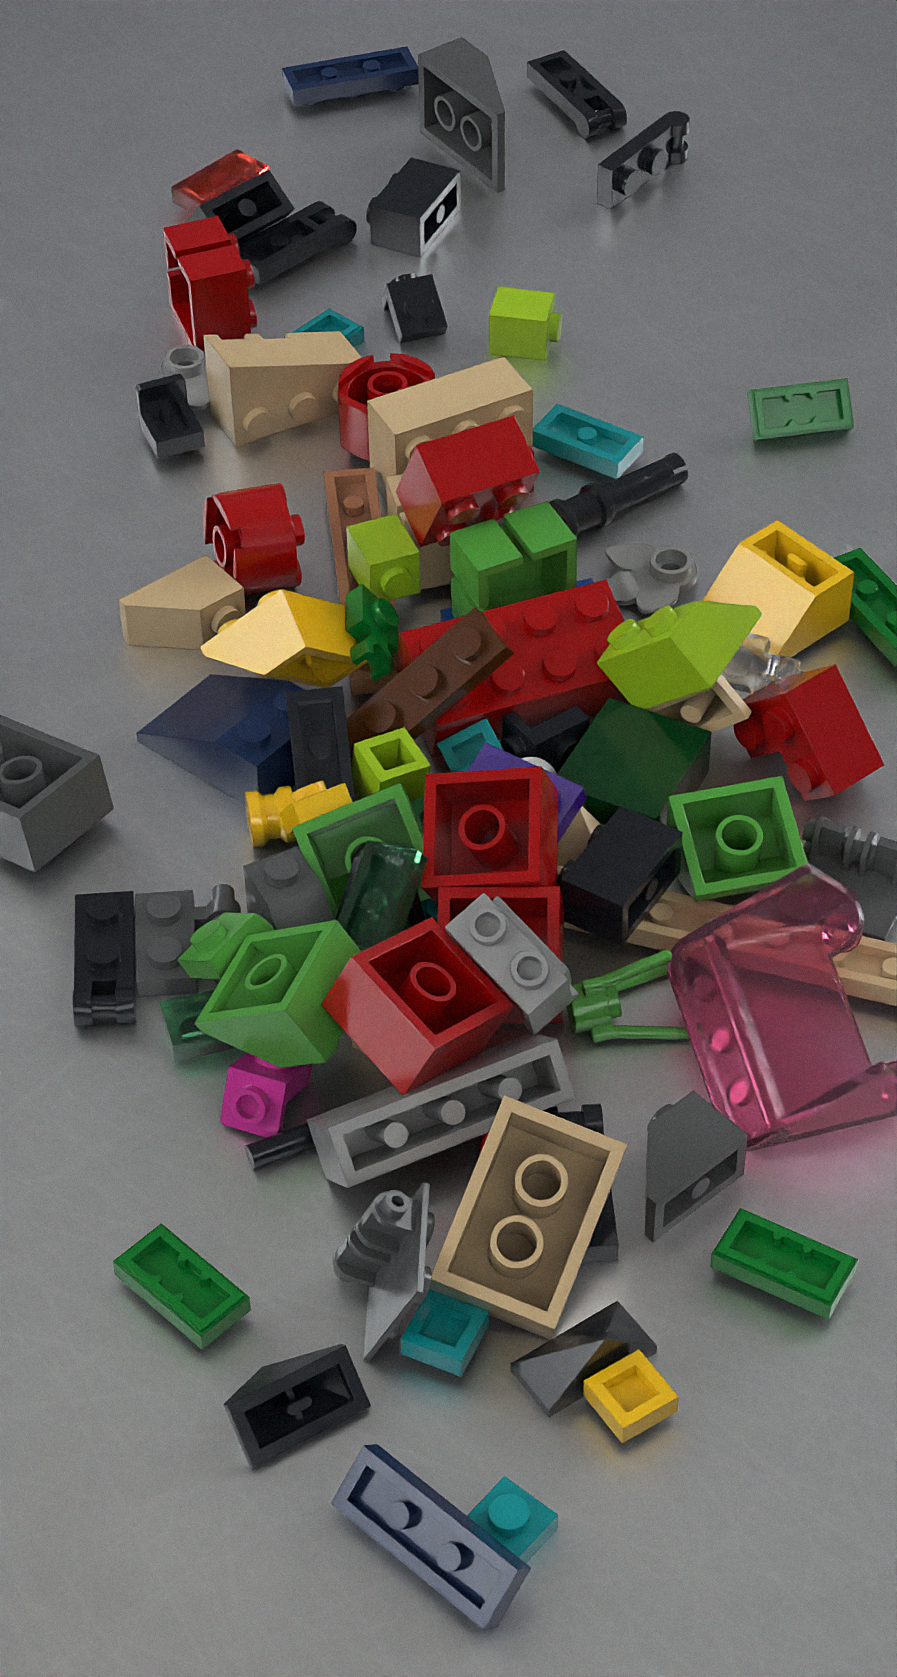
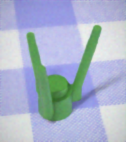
[566,950,701,1043]

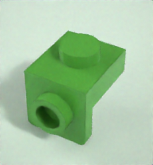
[177,912,275,980]

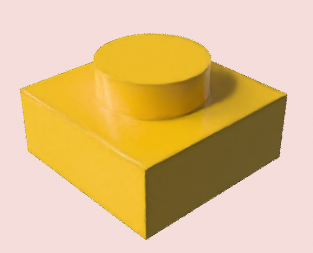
[279,781,352,835]
[583,1349,679,1444]

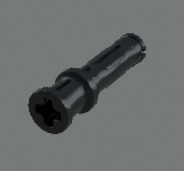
[549,452,688,538]

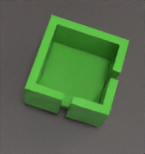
[450,501,577,618]

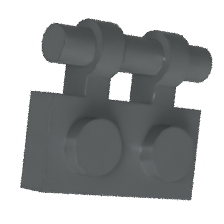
[135,884,241,997]

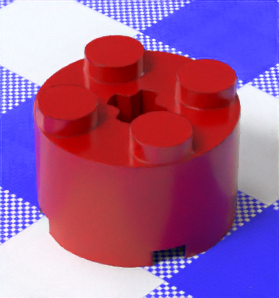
[337,353,435,461]
[203,483,305,596]

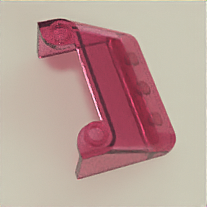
[667,864,897,1151]

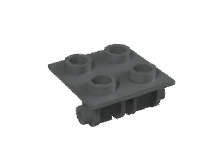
[773,816,897,941]
[333,1182,435,1361]

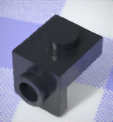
[381,273,448,343]
[135,374,205,459]
[500,705,590,773]

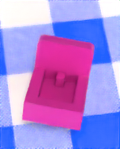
[220,1053,313,1137]

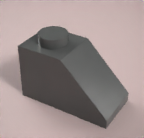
[243,846,334,930]
[645,1090,748,1242]

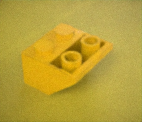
[702,520,854,669]
[200,589,367,688]

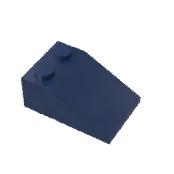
[136,674,305,805]

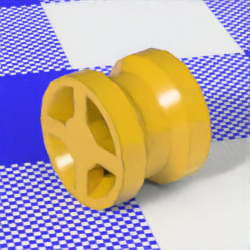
[244,786,297,848]

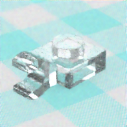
[721,633,803,694]

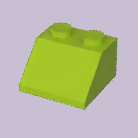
[597,600,762,709]

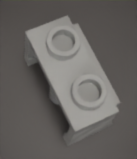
[445,893,579,1035]

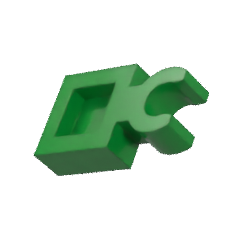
[346,584,399,681]

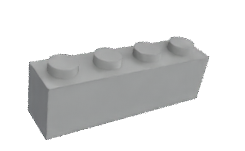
[307,1033,576,1188]

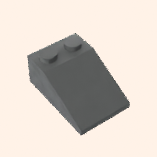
[418,37,505,193]
[0,715,114,873]

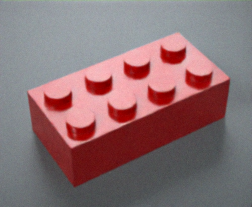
[395,579,631,758]

